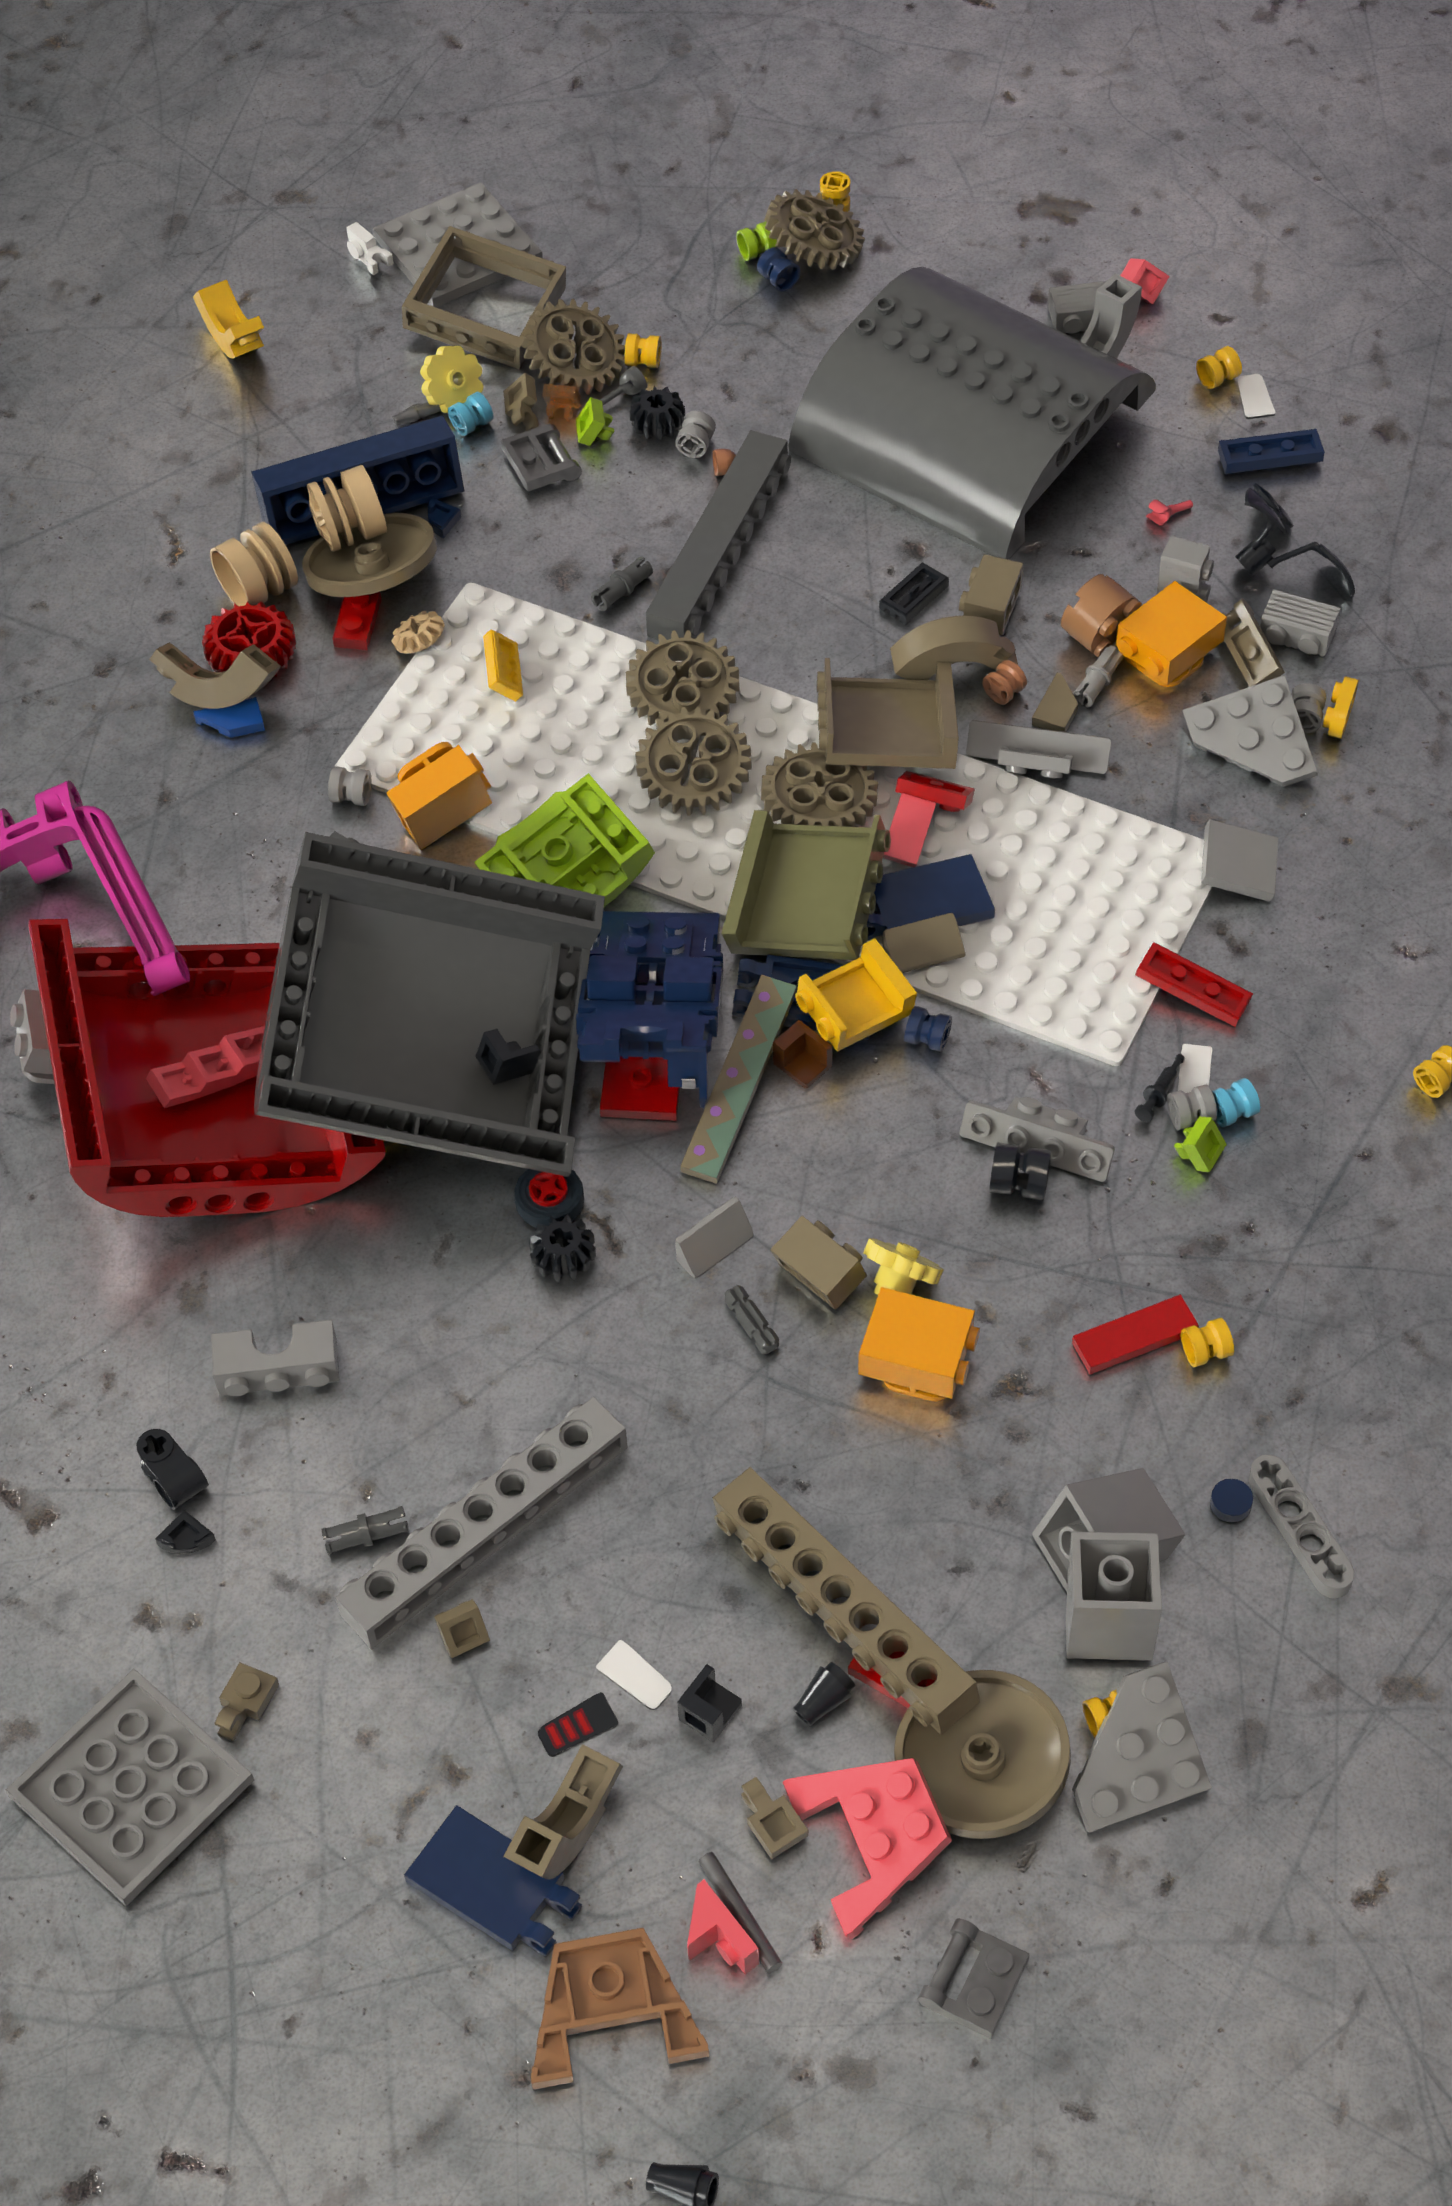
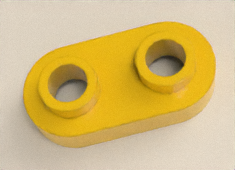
[1323,676,1359,739]

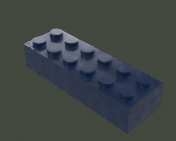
[251,415,465,545]

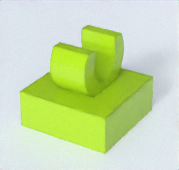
[576,397,614,446]
[1174,1116,1227,1172]

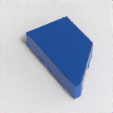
[193,697,265,738]

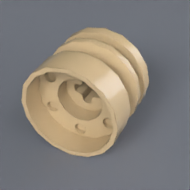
[307,465,387,552]
[210,521,298,606]

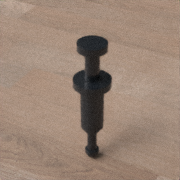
[1134,1054,1185,1122]

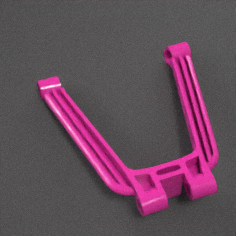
[0,780,190,996]

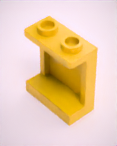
[795,938,917,1052]

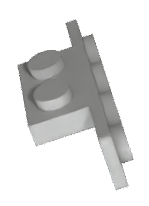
[966,720,1111,778]
[959,1097,1115,1182]

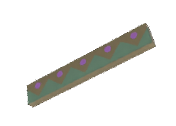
[680,975,797,1184]

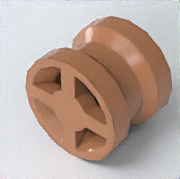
[982,660,1027,705]

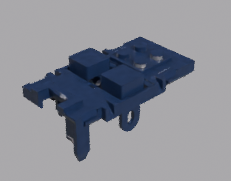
[576,911,723,1108]

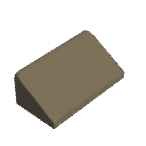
[883,913,965,973]

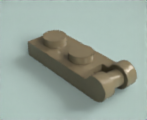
[1222,598,1285,687]

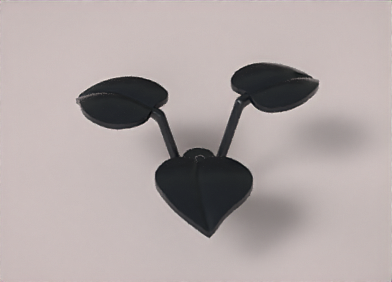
[1235,483,1355,597]

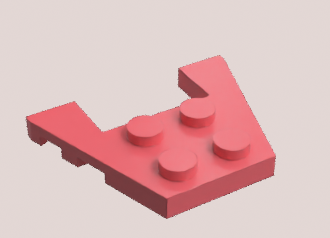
[783,1758,952,1939]

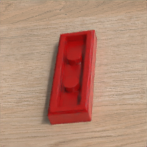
[1135,942,1253,1027]
[1072,1294,1199,1375]

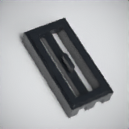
[879,562,949,625]

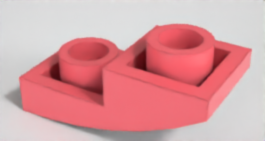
[883,793,936,867]

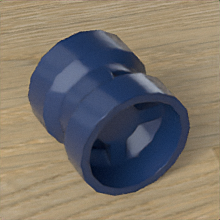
[757,247,801,292]
[904,1006,952,1052]

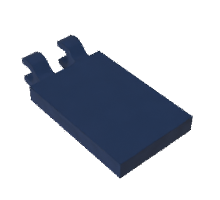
[867,854,995,941]
[732,954,869,1039]
[404,1805,582,1957]

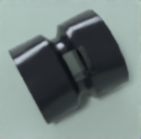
[989,1142,1051,1201]

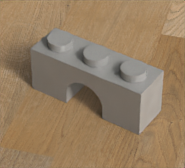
[211,1320,340,1396]

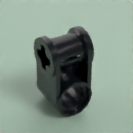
[136,1429,209,1510]

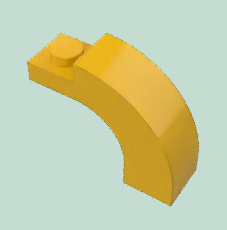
[193,279,264,358]

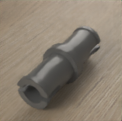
[591,557,653,611]
[321,1506,409,1555]

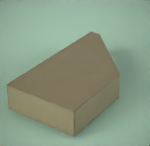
[1032,672,1078,732]

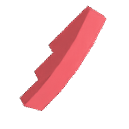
[145,1026,265,1109]

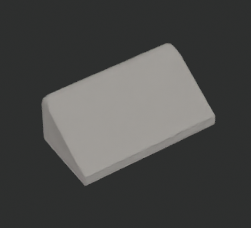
[675,1196,753,1278]

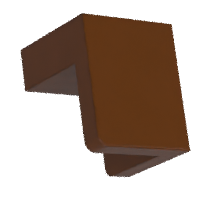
[773,1020,832,1088]

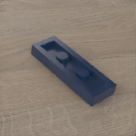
[1218,429,1325,474]

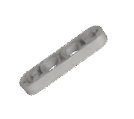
[1249,1454,1354,1598]

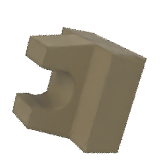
[434,1599,490,1658]

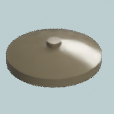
[302,513,437,597]
[894,1670,1071,1839]

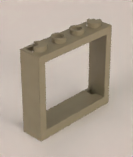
[402,226,566,369]

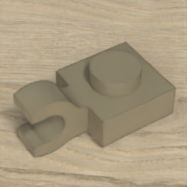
[503,373,538,431]
[215,1662,279,1741]
[741,1777,809,1859]

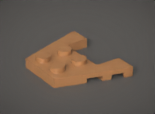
[531,1928,710,2090]

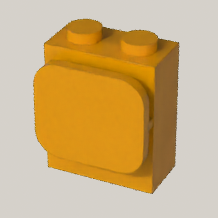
[1116,581,1227,687]
[386,742,492,850]
[858,1287,980,1402]

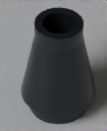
[792,1662,856,1727]
[646,2162,719,2206]

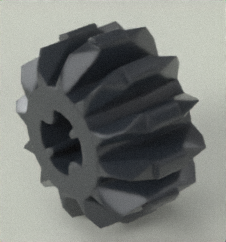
[629,385,685,441]
[529,1214,596,1283]

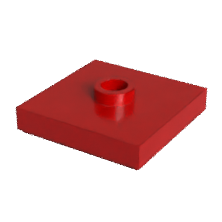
[600,1056,680,1121]

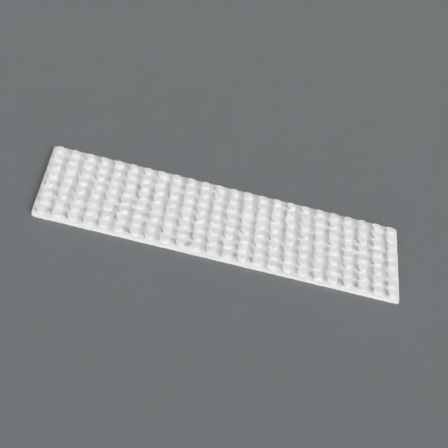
[335,583,1213,1066]

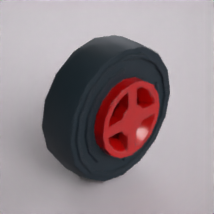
[514,1169,584,1228]

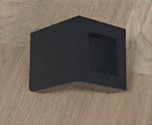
[475,1029,541,1085]
[677,1664,742,1743]

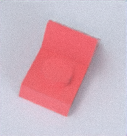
[687,1879,759,1975]

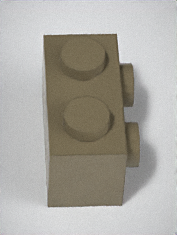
[959,554,1023,635]
[770,1215,867,1310]

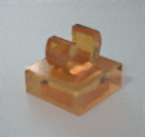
[542,384,581,421]

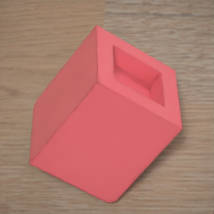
[1120,258,1170,304]

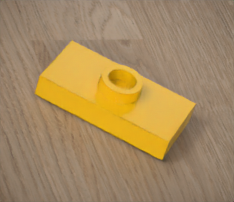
[483,629,523,702]

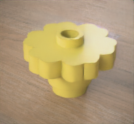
[420,346,484,413]
[863,1238,944,1295]

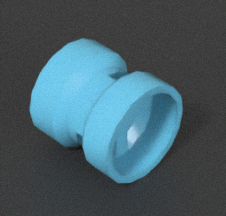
[448,392,494,436]
[1212,1078,1261,1128]

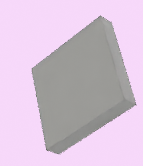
[1201,819,1278,902]

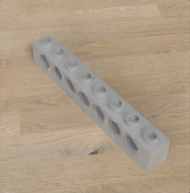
[335,1396,628,1650]

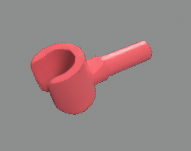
[1146,499,1193,526]

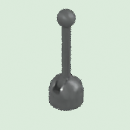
[577,366,647,417]

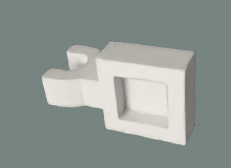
[346,222,394,275]

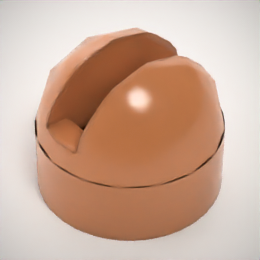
[712,448,736,476]

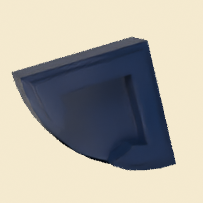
[428,498,461,538]

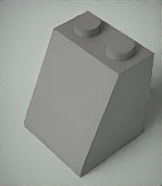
[1032,1468,1186,1592]
[1065,1531,1162,1661]

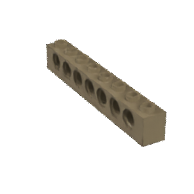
[712,1467,980,1735]

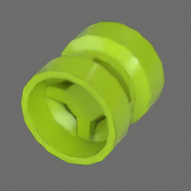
[736,221,777,261]

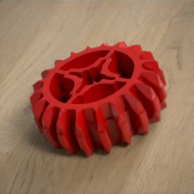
[202,601,296,677]

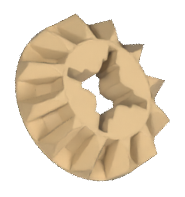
[391,611,445,653]

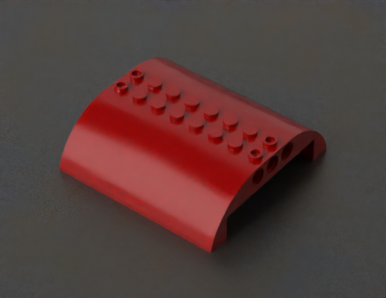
[28,919,386,1217]

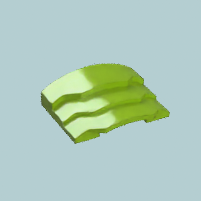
[474,773,655,907]

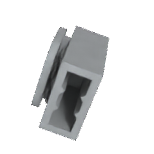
[10,989,55,1084]

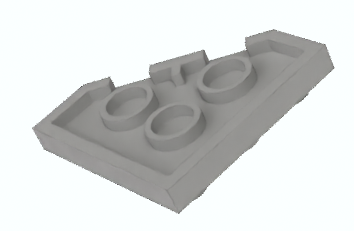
[1182,675,1318,787]
[1072,1662,1212,1832]

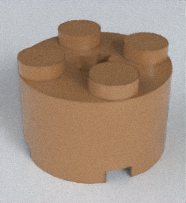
[1061,574,1142,658]

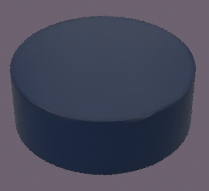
[1210,1479,1253,1522]

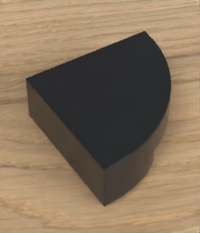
[155,1510,216,1554]

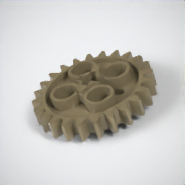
[764,189,865,270]
[522,299,625,395]
[626,630,740,726]
[635,706,752,816]
[761,742,878,827]

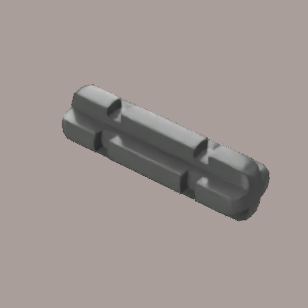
[724,1285,779,1355]

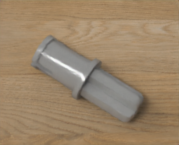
[1073,645,1123,708]

